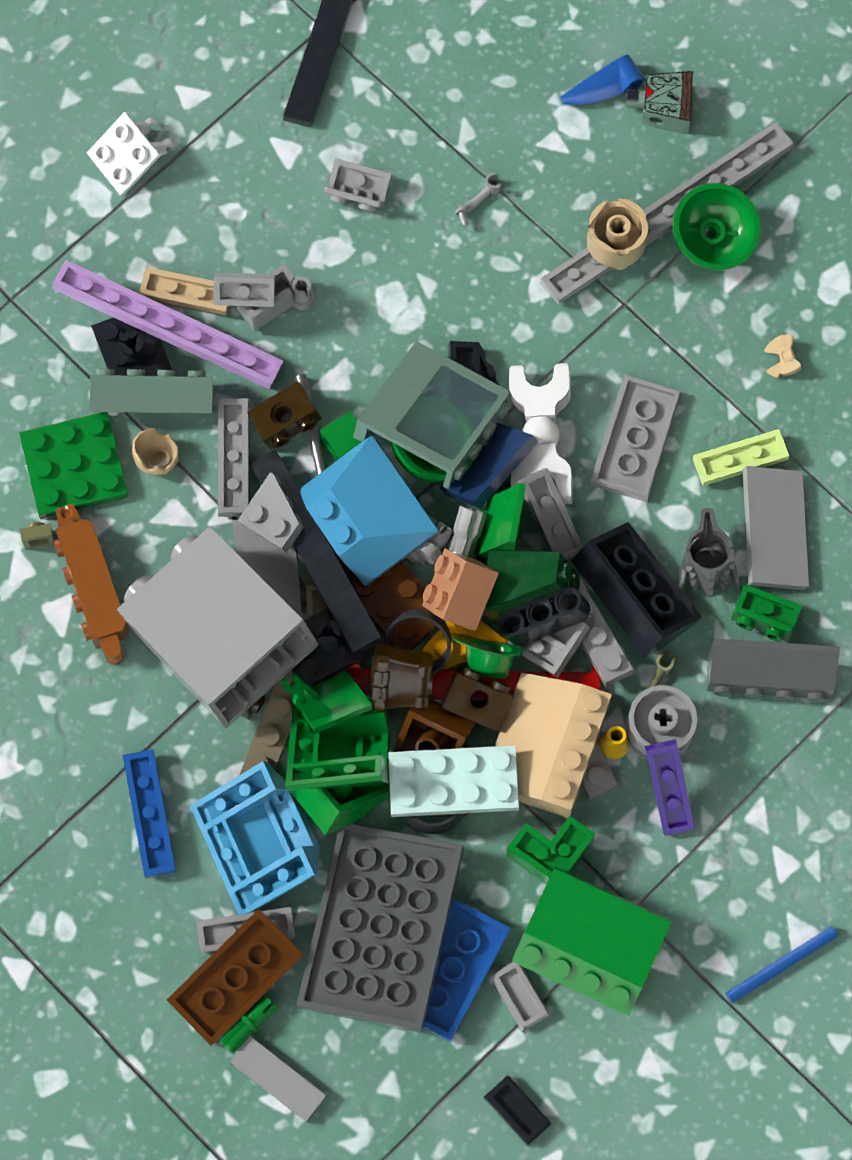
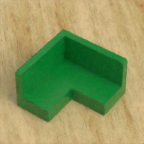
[506,816,595,884]

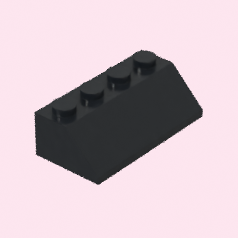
[571,522,702,658]

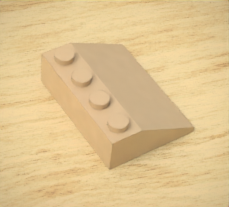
[495,673,612,818]

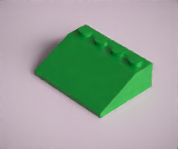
[512,867,672,1016]

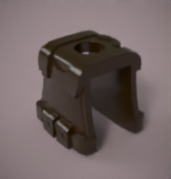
[371,643,433,711]

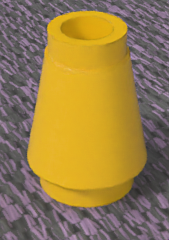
[599,726,630,759]

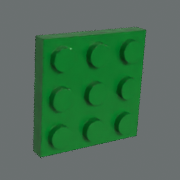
[19,412,129,519]

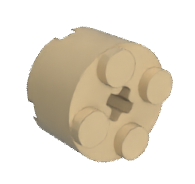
[587,199,648,270]

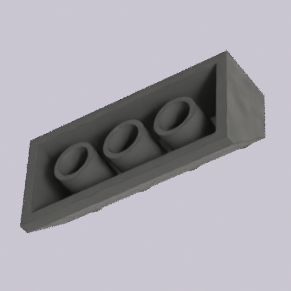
[707,638,840,703]

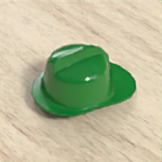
[451,633,523,679]

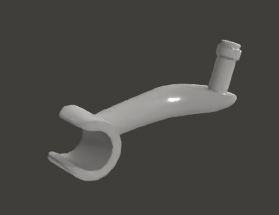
[456,172,502,227]

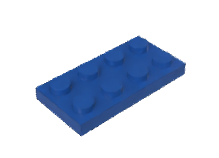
[424,899,511,1043]

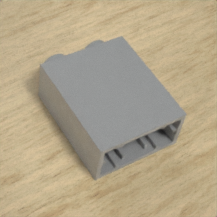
[117,526,319,729]

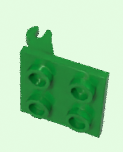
[281,671,373,733]

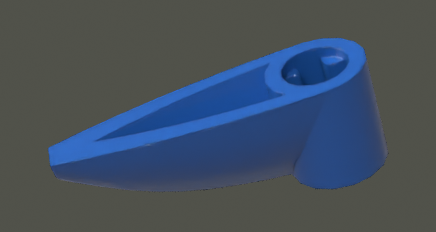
[560,55,645,105]

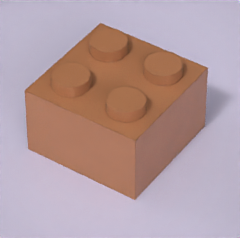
[422,548,499,631]

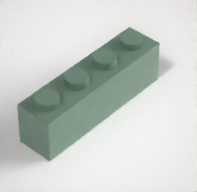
[90,369,213,414]

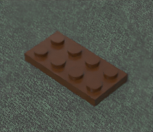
[335,554,445,651]
[167,909,304,1046]

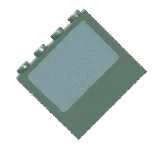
[353,341,510,489]

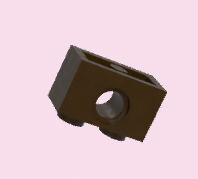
[247,381,322,450]
[442,668,515,732]

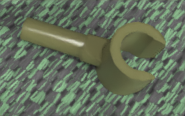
[648,651,678,688]

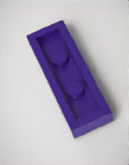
[645,739,695,836]

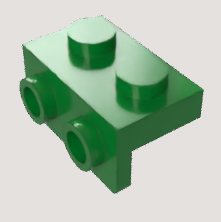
[730,584,802,642]

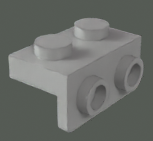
[324,158,393,212]

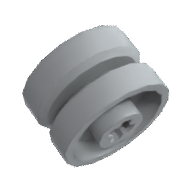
[626,685,698,759]

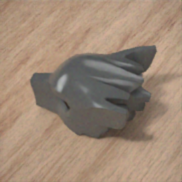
[676,508,742,597]

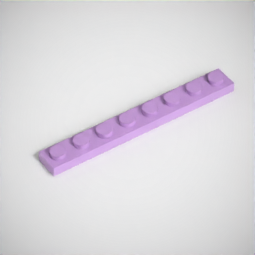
[52,260,283,390]

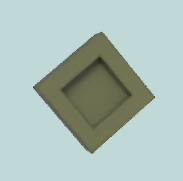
[20,522,55,550]

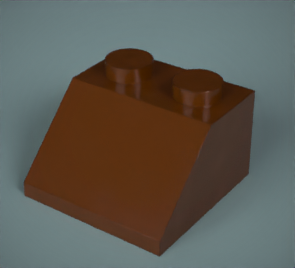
[393,699,476,752]

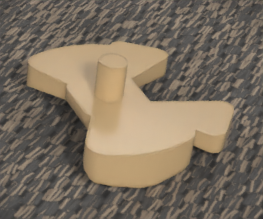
[764,334,802,379]

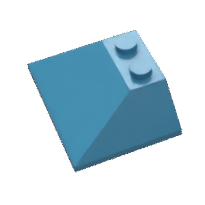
[299,435,440,586]
[190,761,319,915]

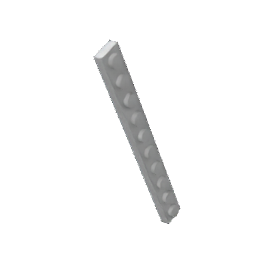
[540,122,794,305]

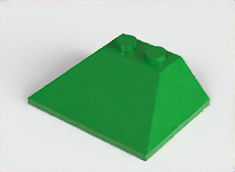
[285,695,390,790]

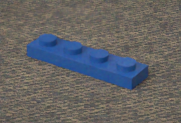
[123,749,176,879]

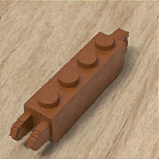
[53,504,129,666]

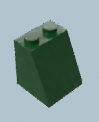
[483,550,580,627]

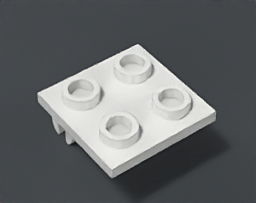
[87,112,174,196]

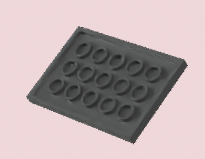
[296,824,464,1033]

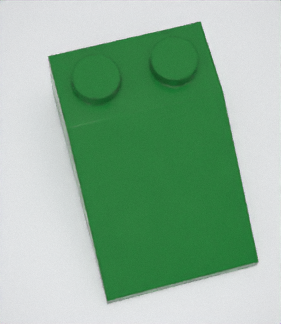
[473,483,526,565]
[289,778,390,835]

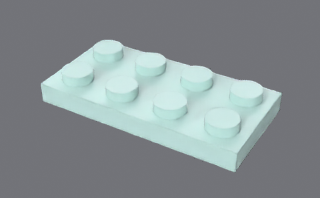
[388,746,519,817]

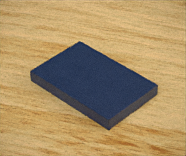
[440,423,538,508]

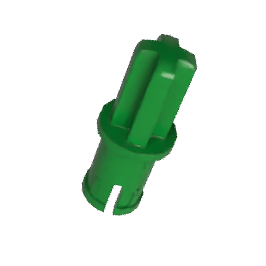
[221,995,278,1053]

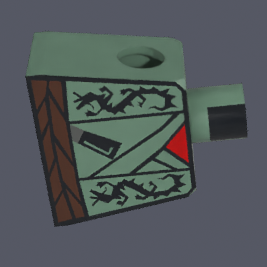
[626,71,693,134]

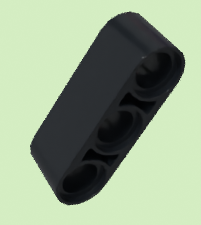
[498,587,590,646]

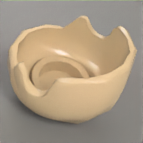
[132,428,179,476]

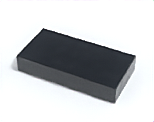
[484,1075,552,1147]

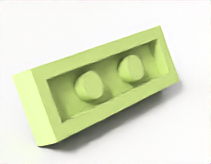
[693,429,789,486]

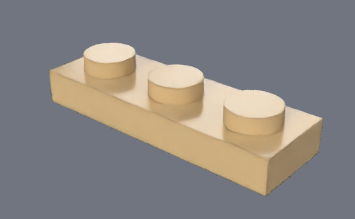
[139,267,229,316]

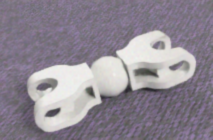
[509,363,573,506]

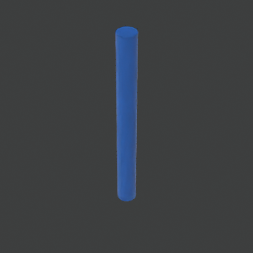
[725,926,838,1004]

